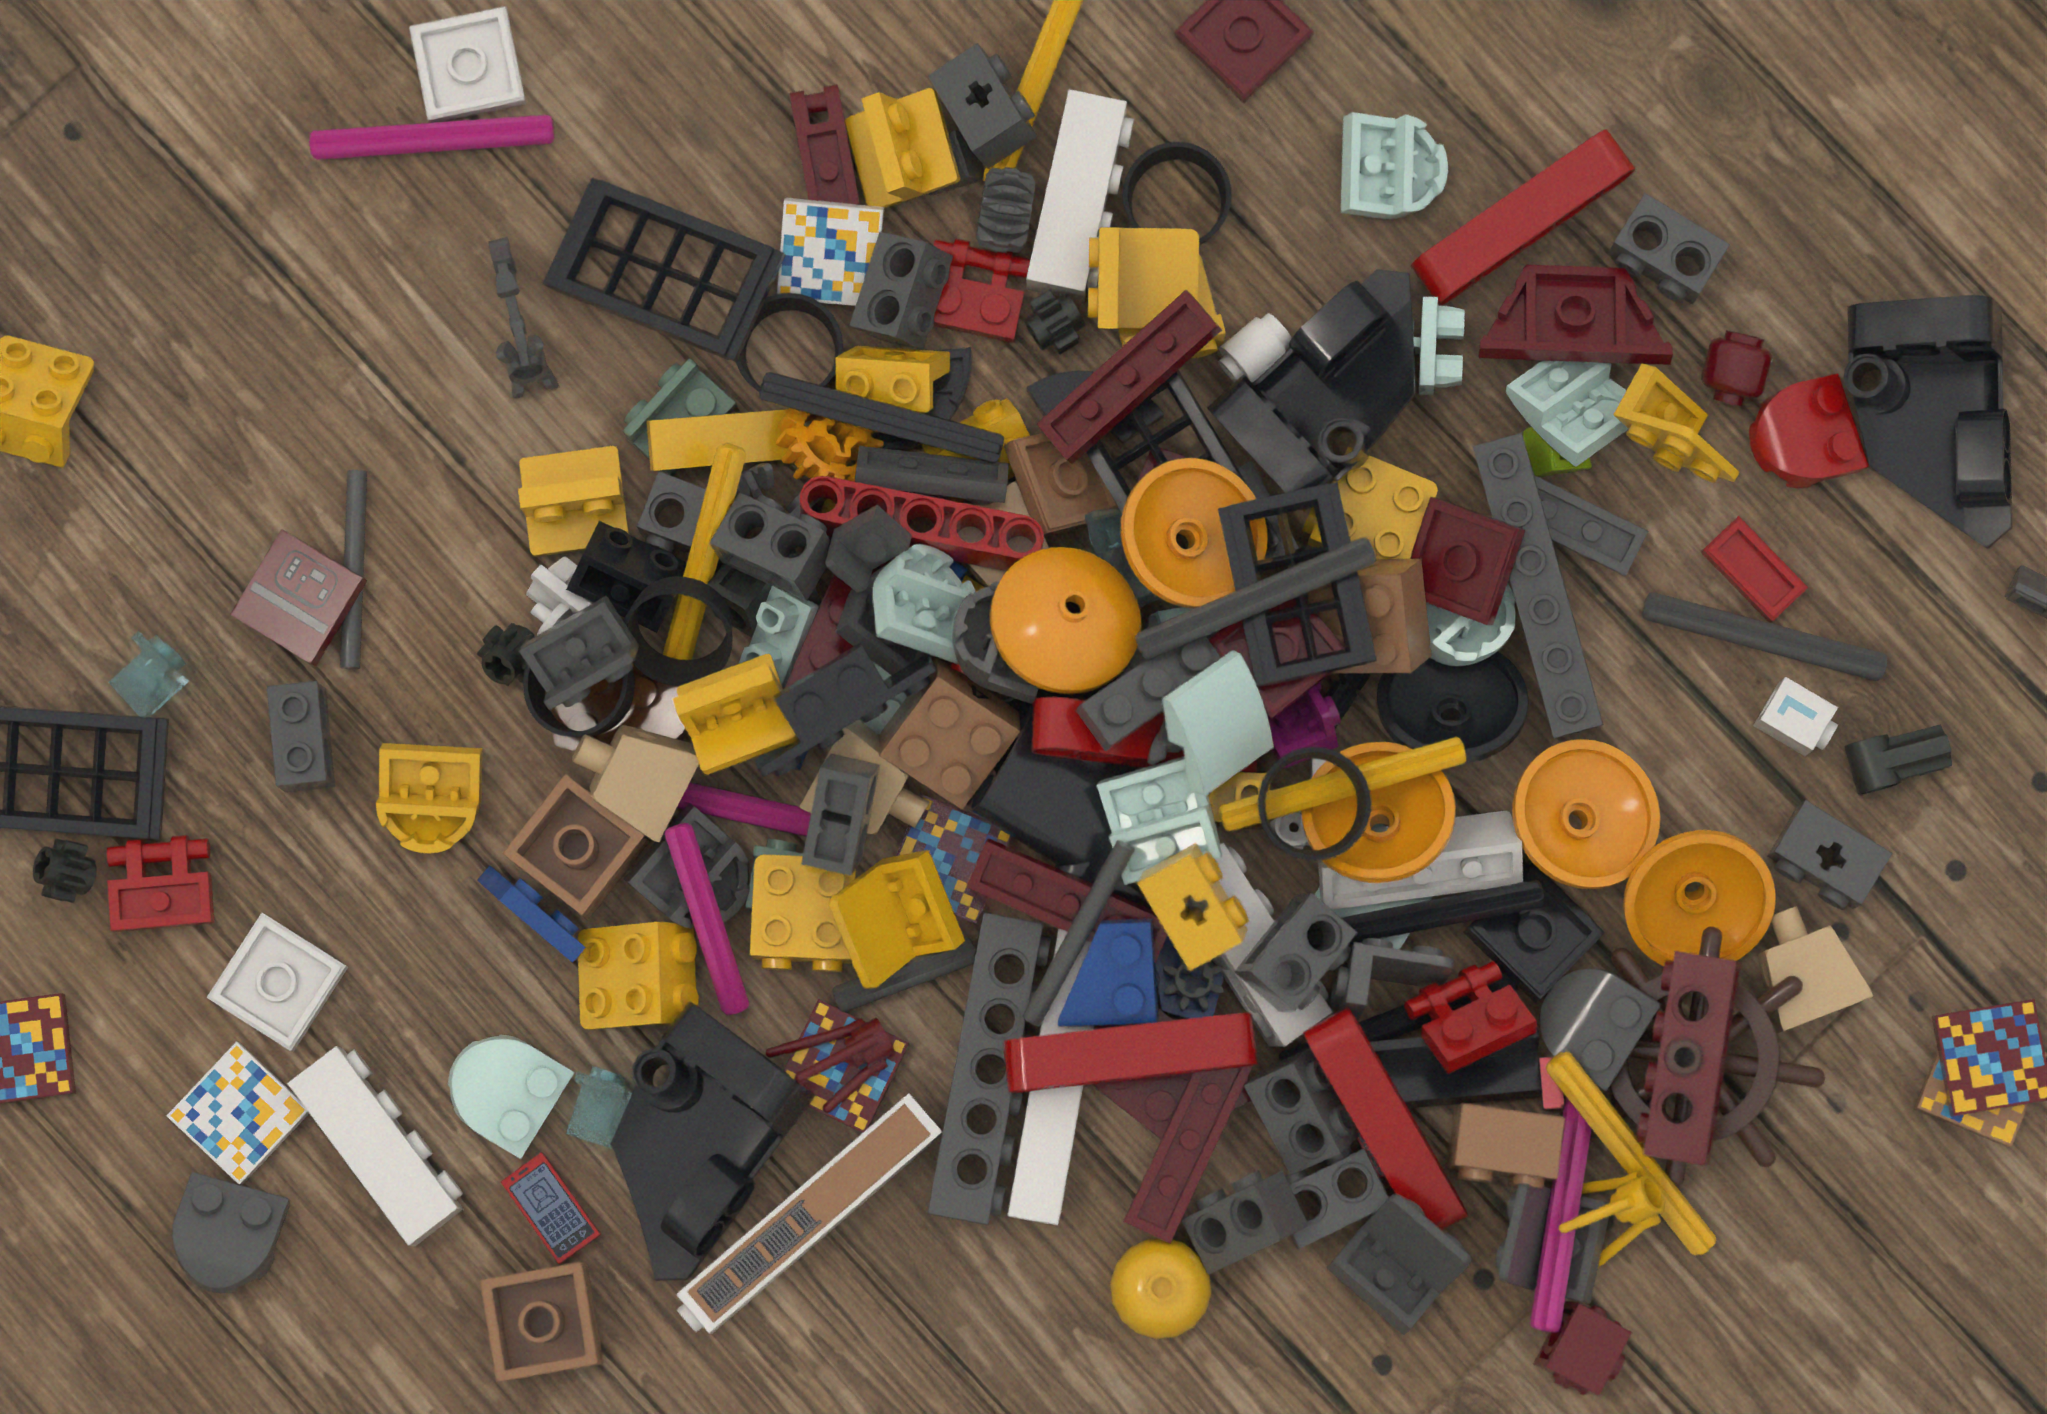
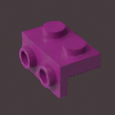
[1267,683,1341,769]

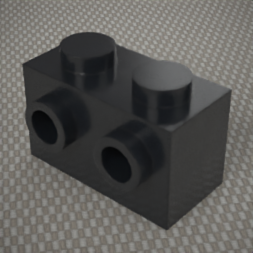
[566,521,687,633]

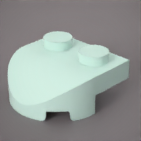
[1341,112,1448,219]
[873,544,976,664]
[1426,583,1515,666]
[448,1035,574,1159]

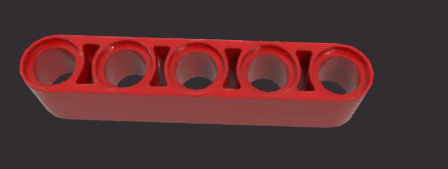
[1410,129,1636,306]
[800,476,1044,571]
[1032,697,1257,773]
[1303,1007,1469,1231]
[1003,1013,1258,1093]

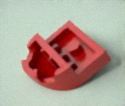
[1749,373,1869,488]

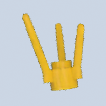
[1559,1170,1665,1268]

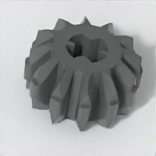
[976,167,1035,253]

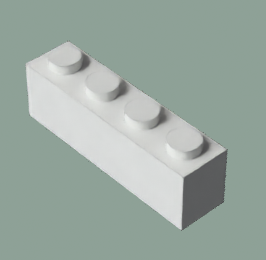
[1026,89,1134,302]
[1187,843,1332,1047]
[287,1046,464,1246]

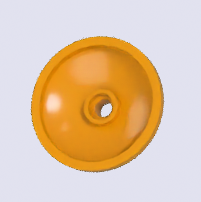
[1121,458,1267,609]
[990,547,1141,694]
[1512,739,1660,889]
[1302,742,1455,883]
[1623,830,1776,966]

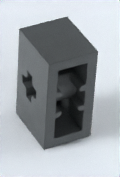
[928,43,1037,169]
[1767,800,1893,910]

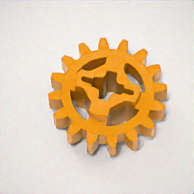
[776,408,884,482]

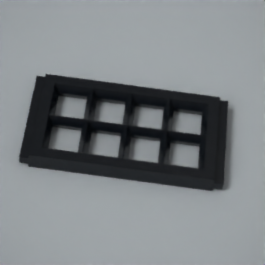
[543,178,786,362]
[1086,370,1281,552]
[0,706,169,839]

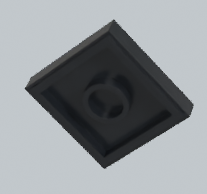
[1463,862,1605,1003]

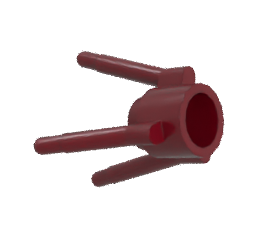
[765,1017,895,1113]

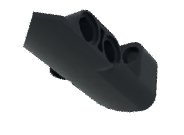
[1207,269,1415,512]
[1843,295,2012,549]
[966,688,1153,910]
[611,1001,816,1281]

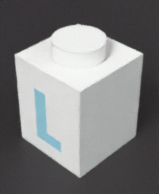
[1753,677,1838,756]

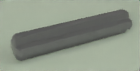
[833,938,976,1012]

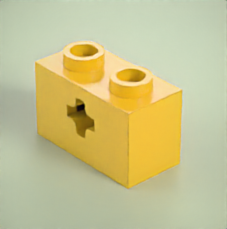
[1137,843,1249,971]

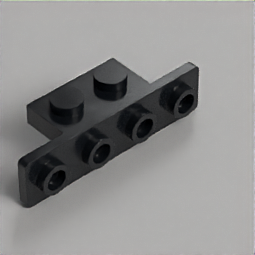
[755,643,937,777]

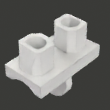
[526,557,593,636]

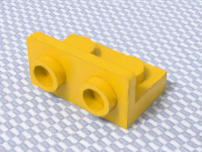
[835,346,950,413]

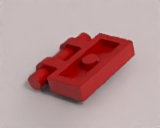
[933,238,1031,343]
[107,835,214,932]
[1404,961,1537,1074]

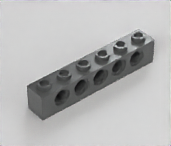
[1473,433,1604,738]
[928,912,1051,1225]

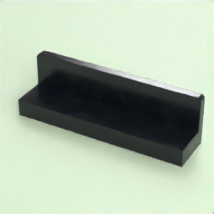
[1337,1028,1542,1108]

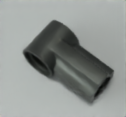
[1844,724,1952,795]

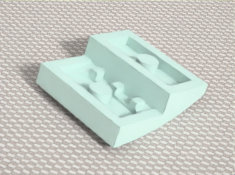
[1506,360,1628,467]
[1162,650,1274,796]
[1097,756,1222,885]

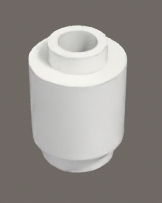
[1218,313,1292,382]

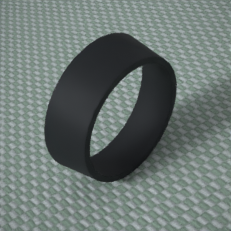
[1123,142,1232,246]
[736,293,843,392]
[624,577,732,686]
[523,664,635,737]
[1258,747,1371,861]

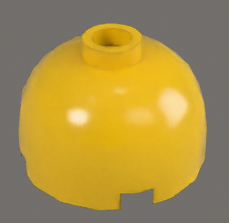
[1110,1238,1212,1339]

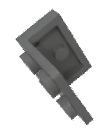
[1328,938,1454,1021]
[1496,1183,1609,1304]
[1327,1194,1471,1335]

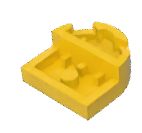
[376,743,482,853]

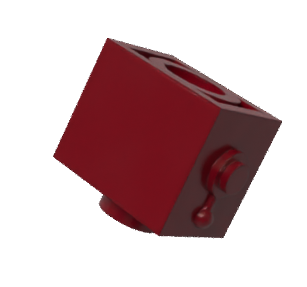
[1533,1301,1632,1396]

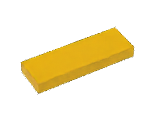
[646,409,788,471]

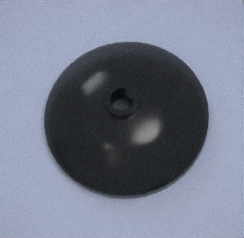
[1377,651,1528,764]

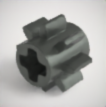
[1024,290,1085,355]
[477,623,536,686]
[33,839,97,903]
[1163,954,1224,1011]

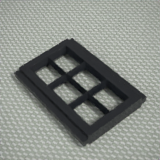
[1218,483,1377,687]

